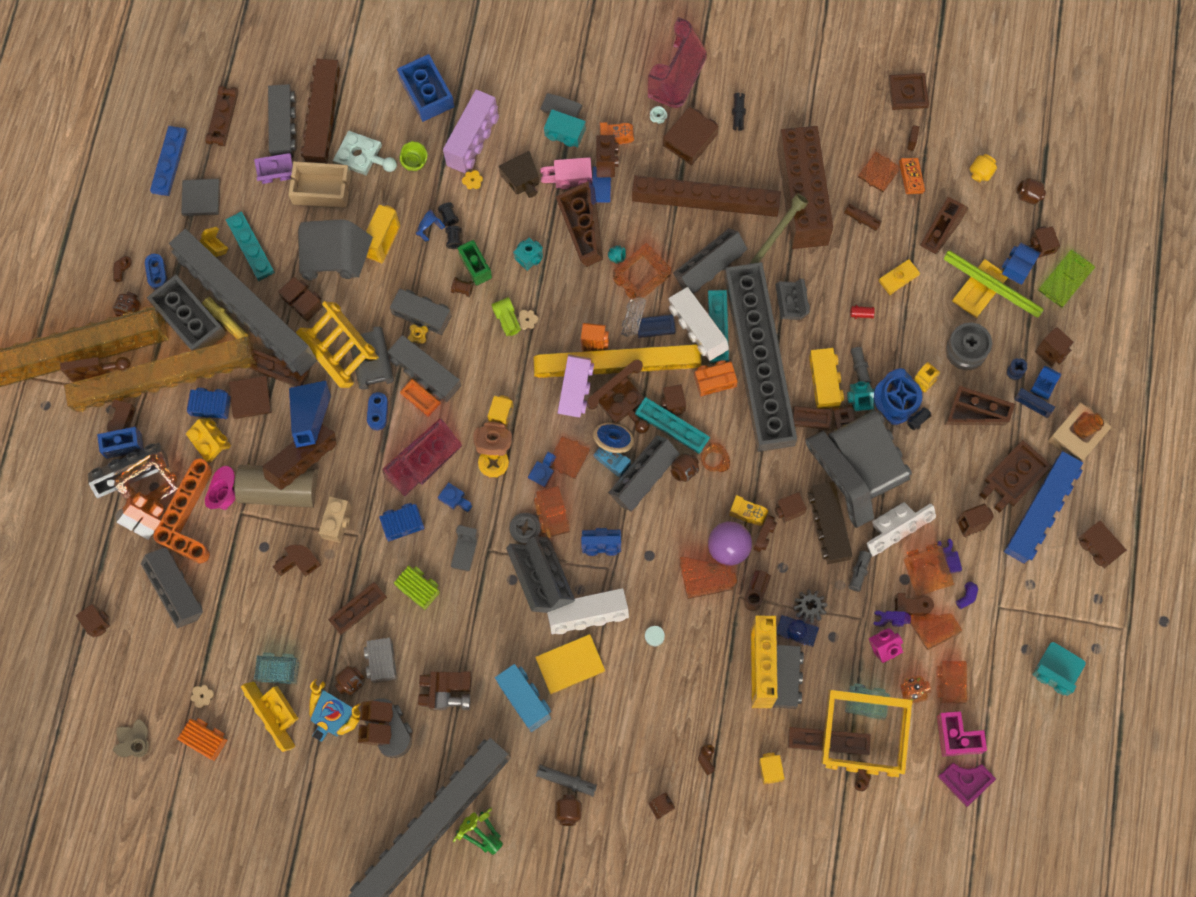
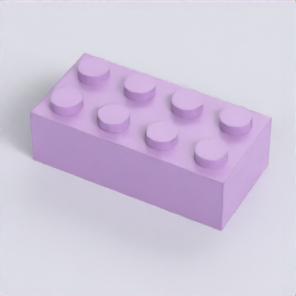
[443,90,499,173]

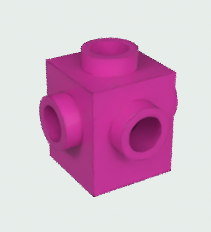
[868,628,903,663]

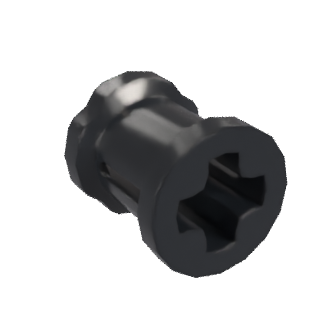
[438,202,459,227]
[445,226,463,249]

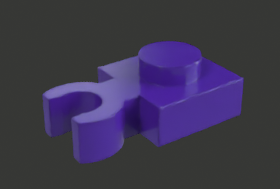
[937,539,962,575]

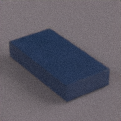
[636,315,676,338]
[1014,388,1055,418]

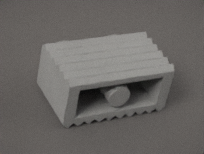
[364,638,397,683]

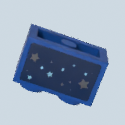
[97,427,144,459]

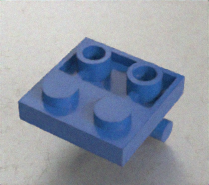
[581,528,621,556]

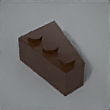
[945,385,1015,425]

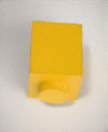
[487,395,514,427]
[759,752,785,785]

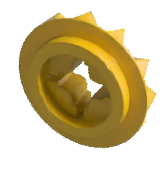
[478,454,509,478]

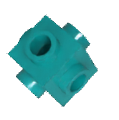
[513,238,543,271]
[847,381,874,411]

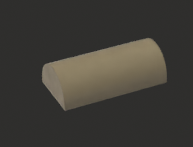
[235,465,318,508]

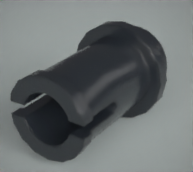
[907,407,932,430]

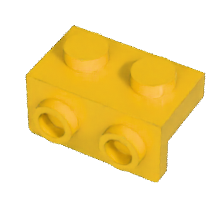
[186,418,231,463]

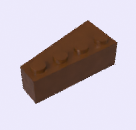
[556,181,603,267]

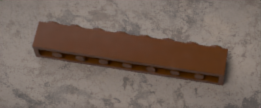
[632,175,781,217]

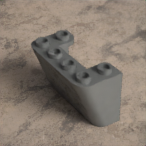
[828,410,912,499]

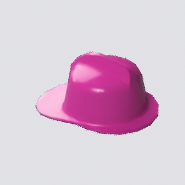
[205,466,236,510]

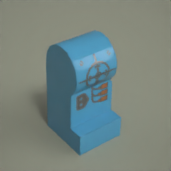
[593,447,631,478]

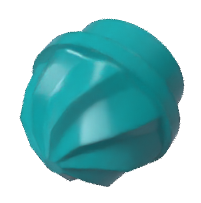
[608,245,626,264]

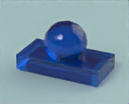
[776,615,819,647]

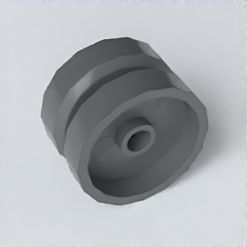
[946,322,992,371]

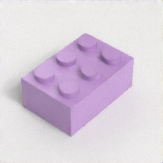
[558,354,594,417]

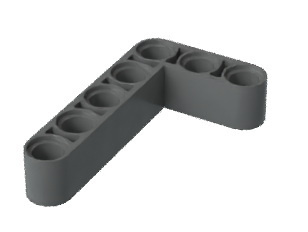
[805,430,874,528]

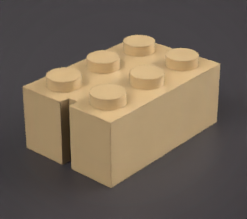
[289,162,351,208]

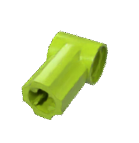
[491,297,521,336]

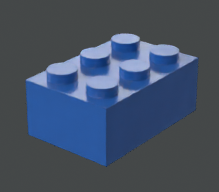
[397,54,455,122]

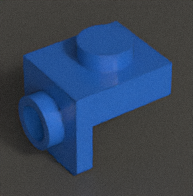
[1031,366,1061,400]

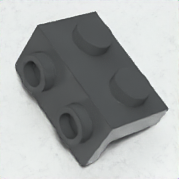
[775,279,810,320]

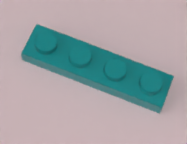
[225,211,275,281]
[708,290,729,363]
[635,397,710,455]

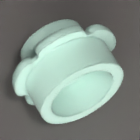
[650,106,667,124]

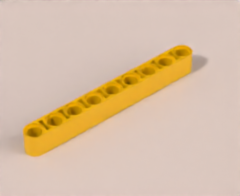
[533,345,702,378]

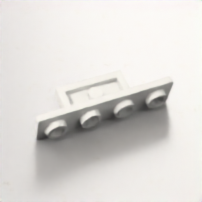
[867,502,936,557]

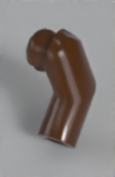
[113,256,132,282]
[698,744,716,776]
[854,761,871,792]

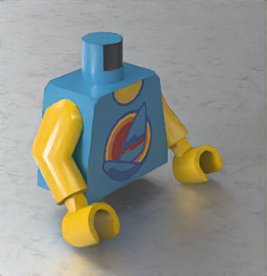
[309,679,361,742]

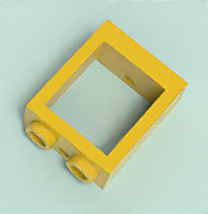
[366,205,400,264]

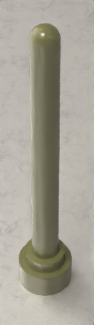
[750,194,809,264]

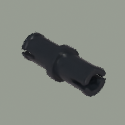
[732,93,746,131]

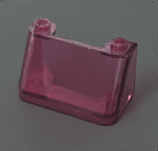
[648,17,707,108]

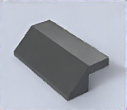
[506,536,575,613]

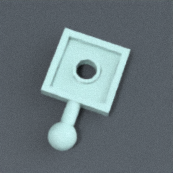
[333,131,397,176]

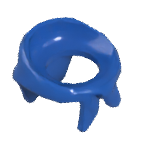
[416,210,445,242]

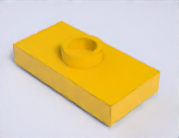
[879,259,920,295]

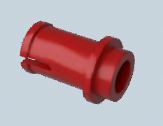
[850,304,875,319]

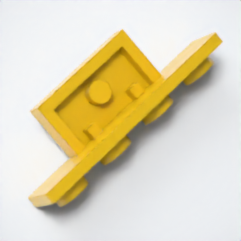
[241,682,299,752]

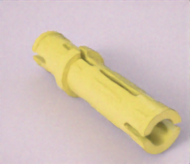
[202,297,248,343]

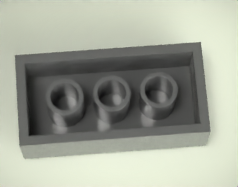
[146,275,227,358]

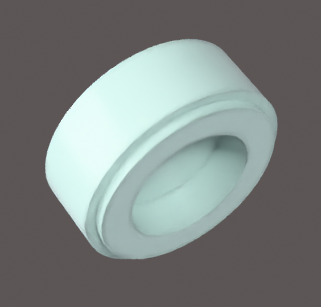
[645,626,665,647]

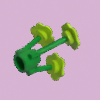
[452,807,503,855]

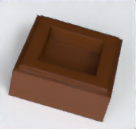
[907,125,920,151]

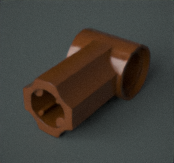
[744,570,771,611]

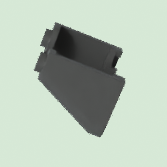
[298,219,373,281]

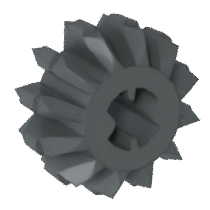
[793,589,827,624]

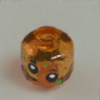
[900,675,931,704]

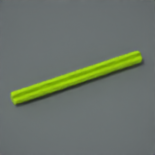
[944,250,1044,318]

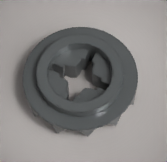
[509,513,540,544]

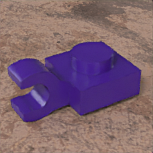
[873,611,911,627]

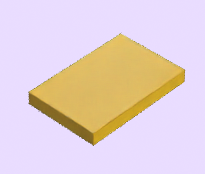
[535,634,605,695]

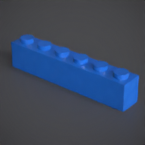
[1004,451,1083,564]

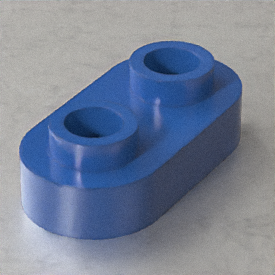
[145,254,168,290]
[367,392,388,431]

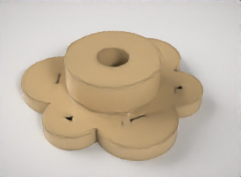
[517,310,539,330]
[191,685,214,708]

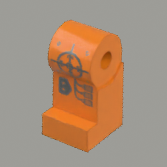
[600,122,634,145]

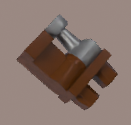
[418,671,472,710]

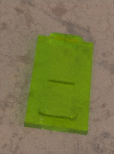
[1038,249,1095,308]

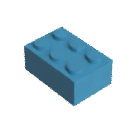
[495,664,551,732]

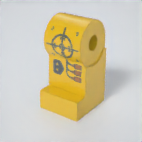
[729,495,768,526]

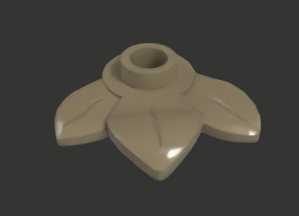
[113,719,149,757]

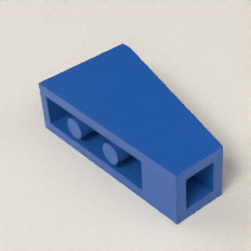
[289,381,331,448]

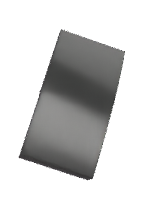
[540,93,582,118]

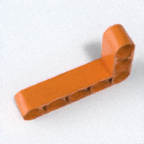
[154,458,212,564]

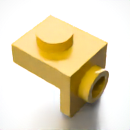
[200,227,229,257]

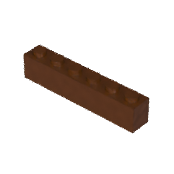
[301,59,341,164]

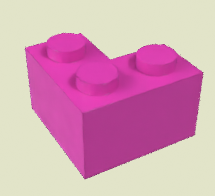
[937,711,987,757]

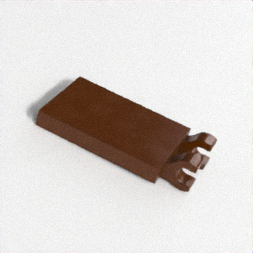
[979,440,1052,513]

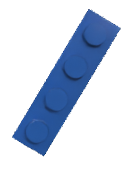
[150,126,187,196]

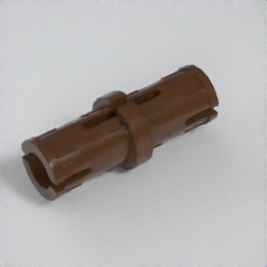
[844,203,882,231]

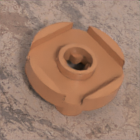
[473,422,512,456]

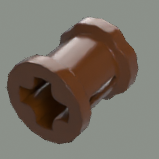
[451,277,474,298]

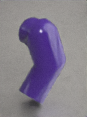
[956,581,979,610]

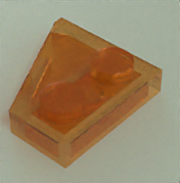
[910,613,962,651]

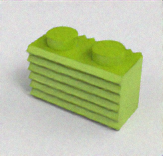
[394,566,440,610]

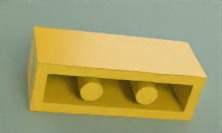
[809,348,844,409]

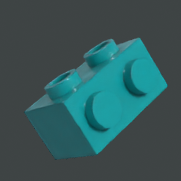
[544,110,586,148]

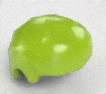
[399,141,428,171]

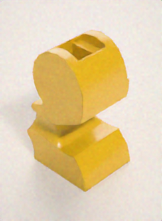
[913,362,940,393]

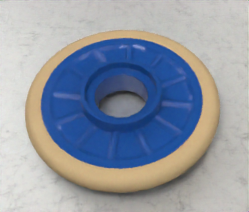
[593,422,634,453]

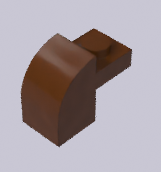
[273,544,321,577]

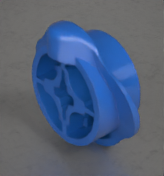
[874,368,923,425]

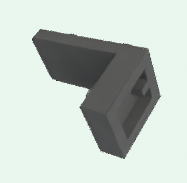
[451,525,479,571]

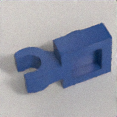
[528,452,556,487]
[437,482,473,512]

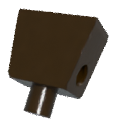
[498,151,539,198]

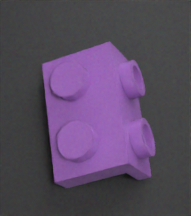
[254,153,293,184]

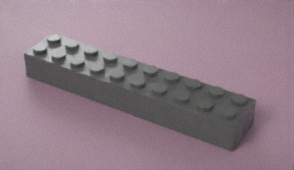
[169,228,318,376]
[724,262,797,452]
[348,738,511,897]

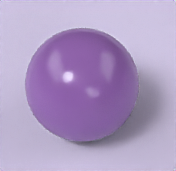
[708,521,752,566]

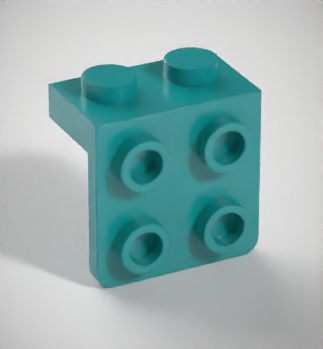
[1032,642,1086,696]

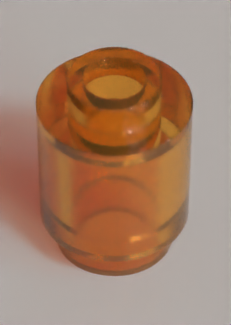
[1074,413,1104,438]

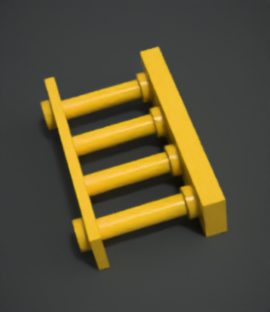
[296,301,378,388]

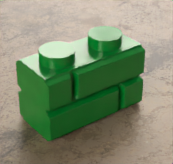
[457,240,492,286]

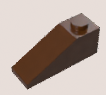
[920,196,968,255]

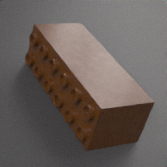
[777,126,833,249]

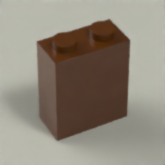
[663,106,719,166]

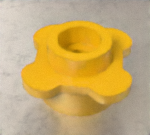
[408,325,428,344]

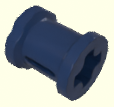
[1007,358,1027,380]

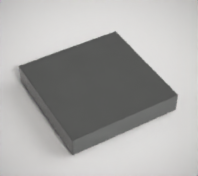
[181,179,220,216]

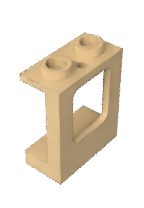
[1048,403,1111,462]

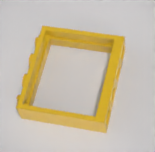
[750,616,778,708]
[821,690,912,777]

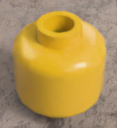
[969,154,997,182]

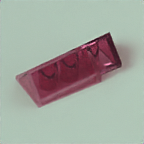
[382,418,462,496]

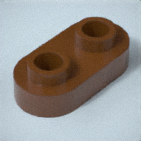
[753,515,777,553]

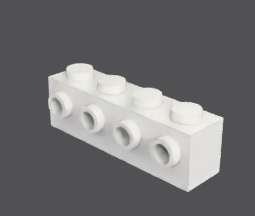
[668,287,729,361]
[547,588,629,634]

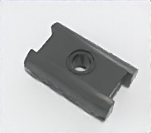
[348,327,394,390]

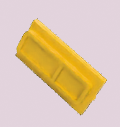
[952,259,1008,318]

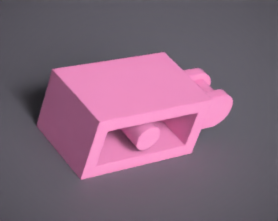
[540,157,592,189]

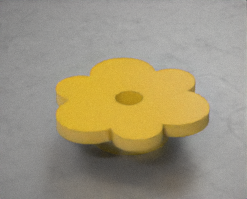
[462,170,483,189]

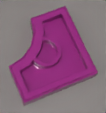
[937,762,996,807]

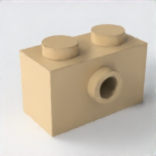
[318,497,352,543]

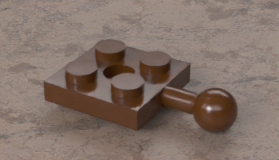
[60,357,131,384]
[592,381,650,434]

